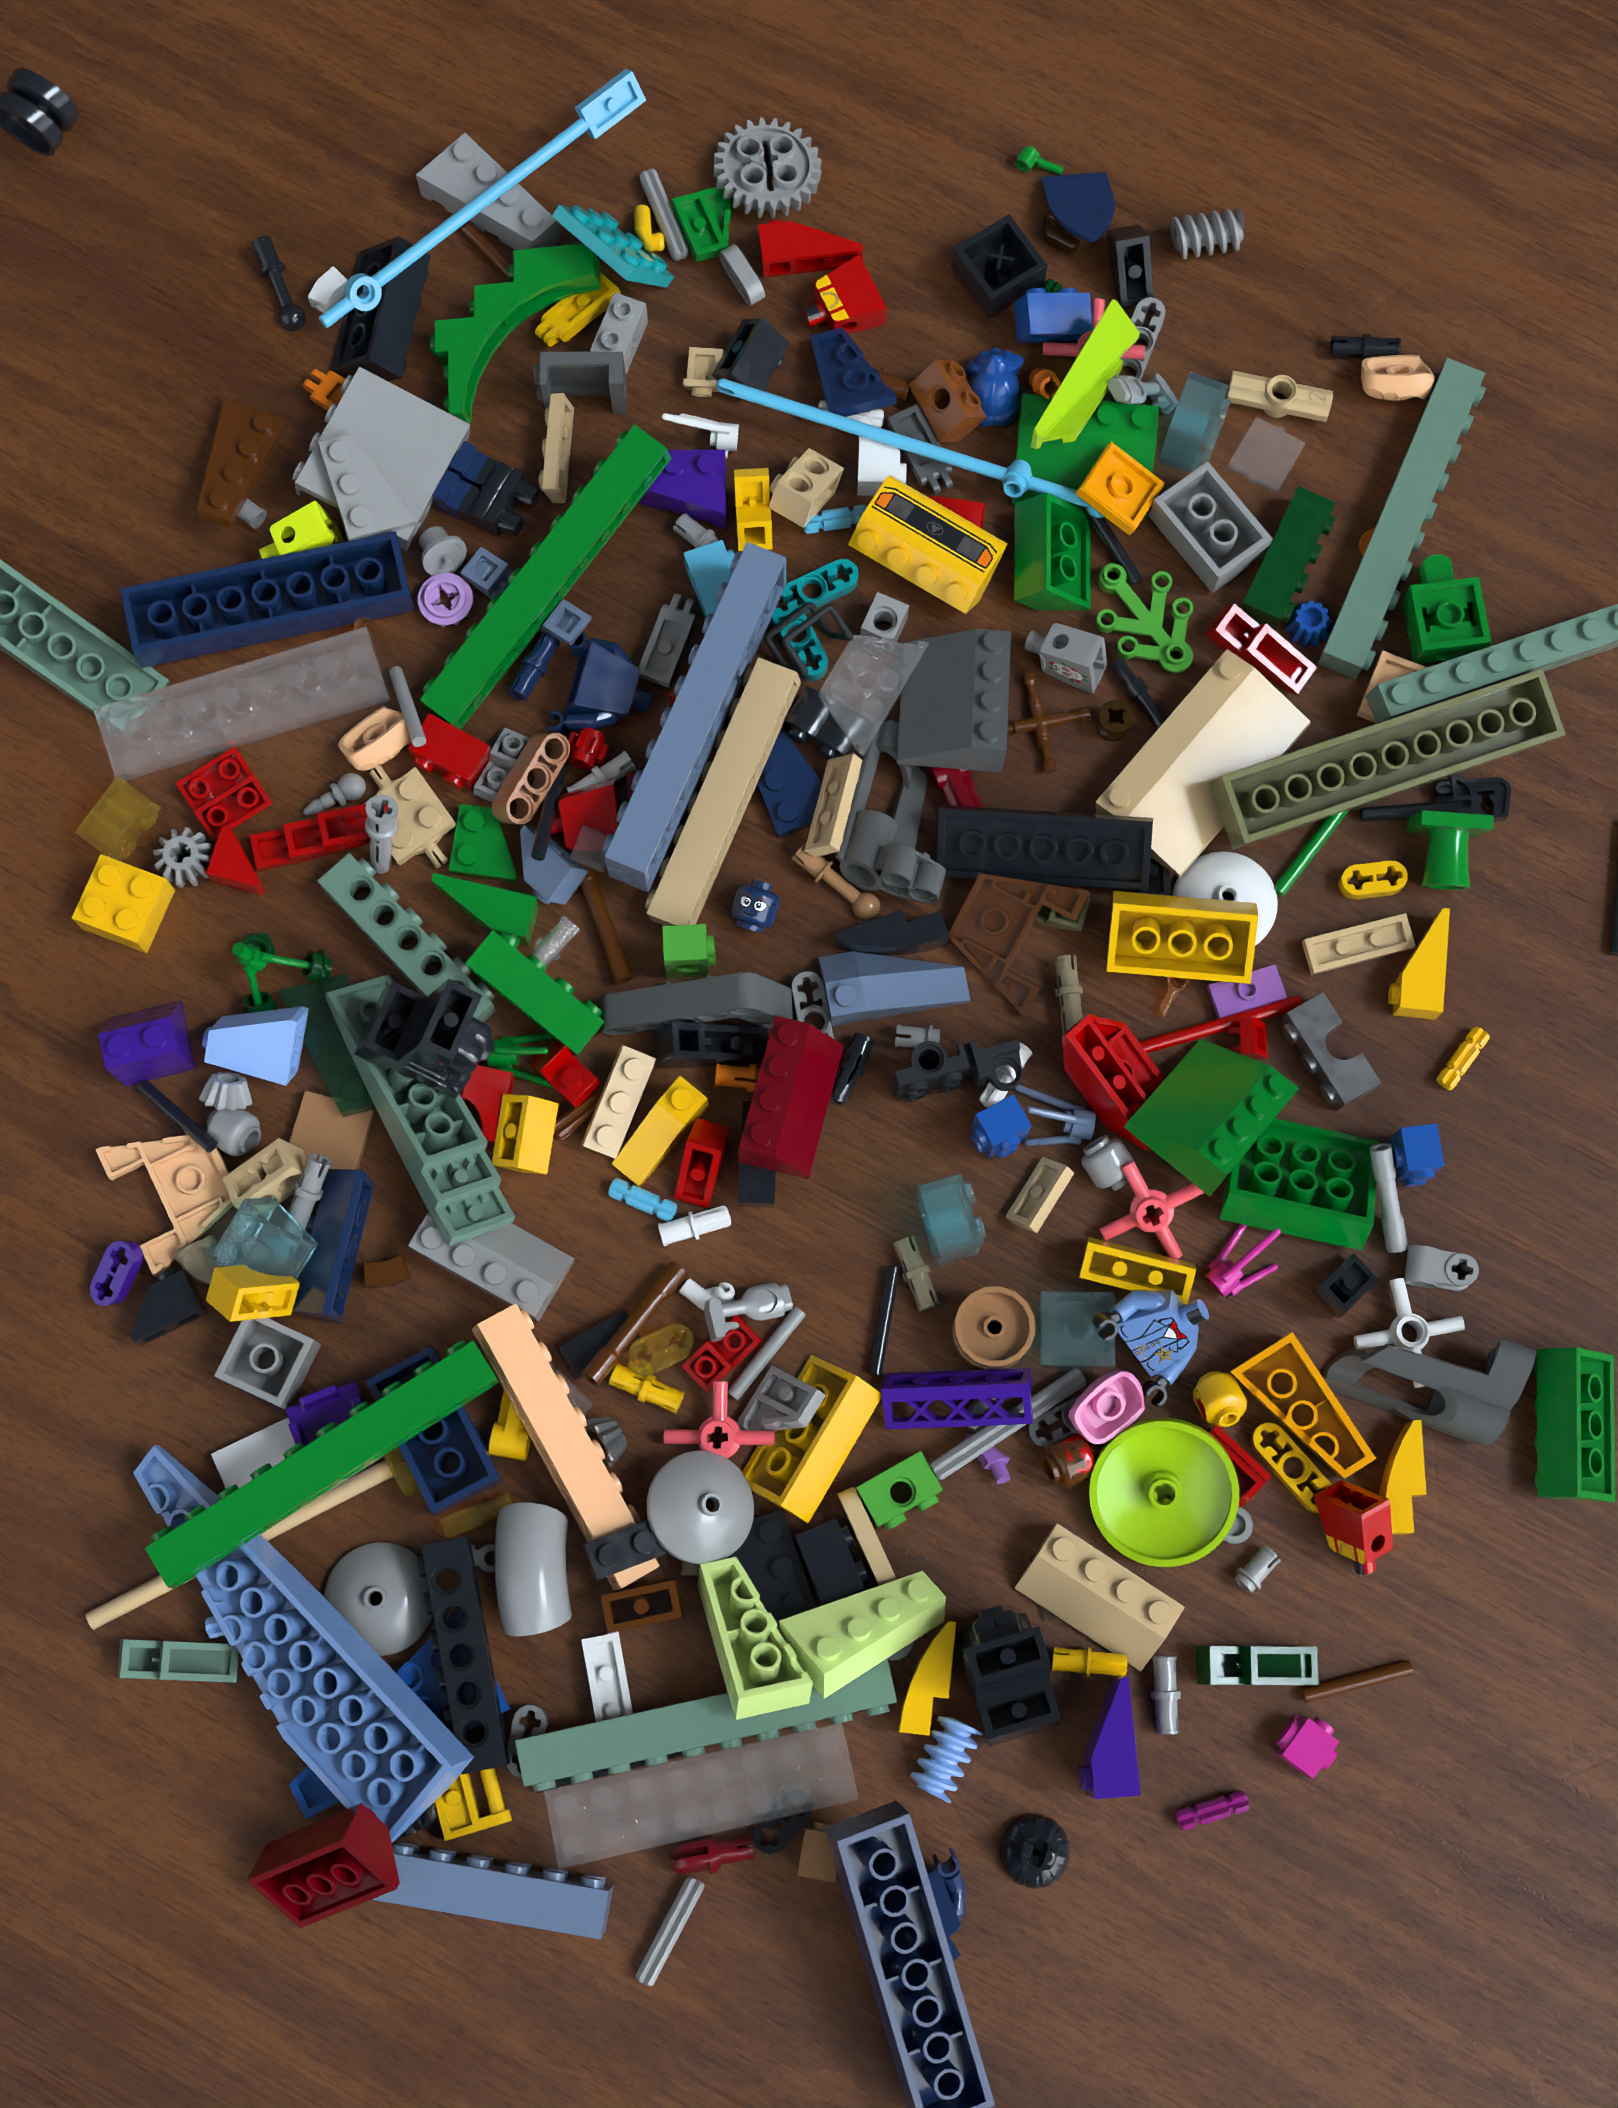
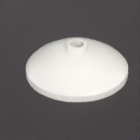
[1172,851,1278,946]

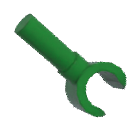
[1015,146,1064,175]

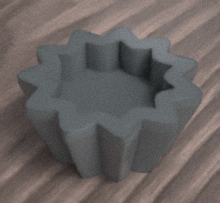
[584,1416,627,1468]

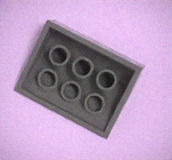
[897,629,1011,773]

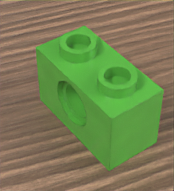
[662,924,716,978]
[856,1451,943,1530]

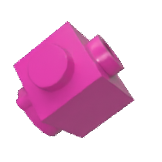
[1275,1714,1339,1779]

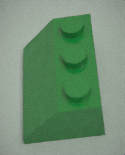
[1014,492,1091,611]

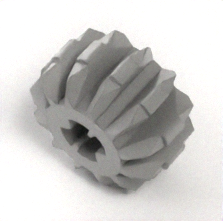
[153,827,214,889]

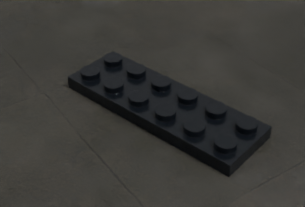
[937,805,1153,890]

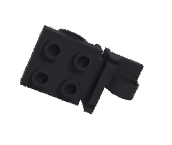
[893,1039,1023,1102]

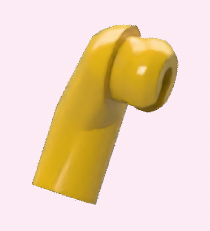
[634,205,665,253]

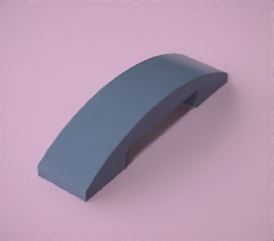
[461,547,592,646]

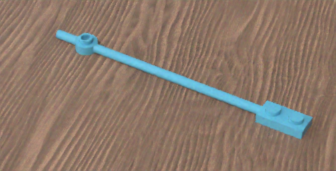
[318,69,646,328]

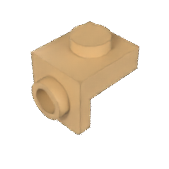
[683,347,725,397]

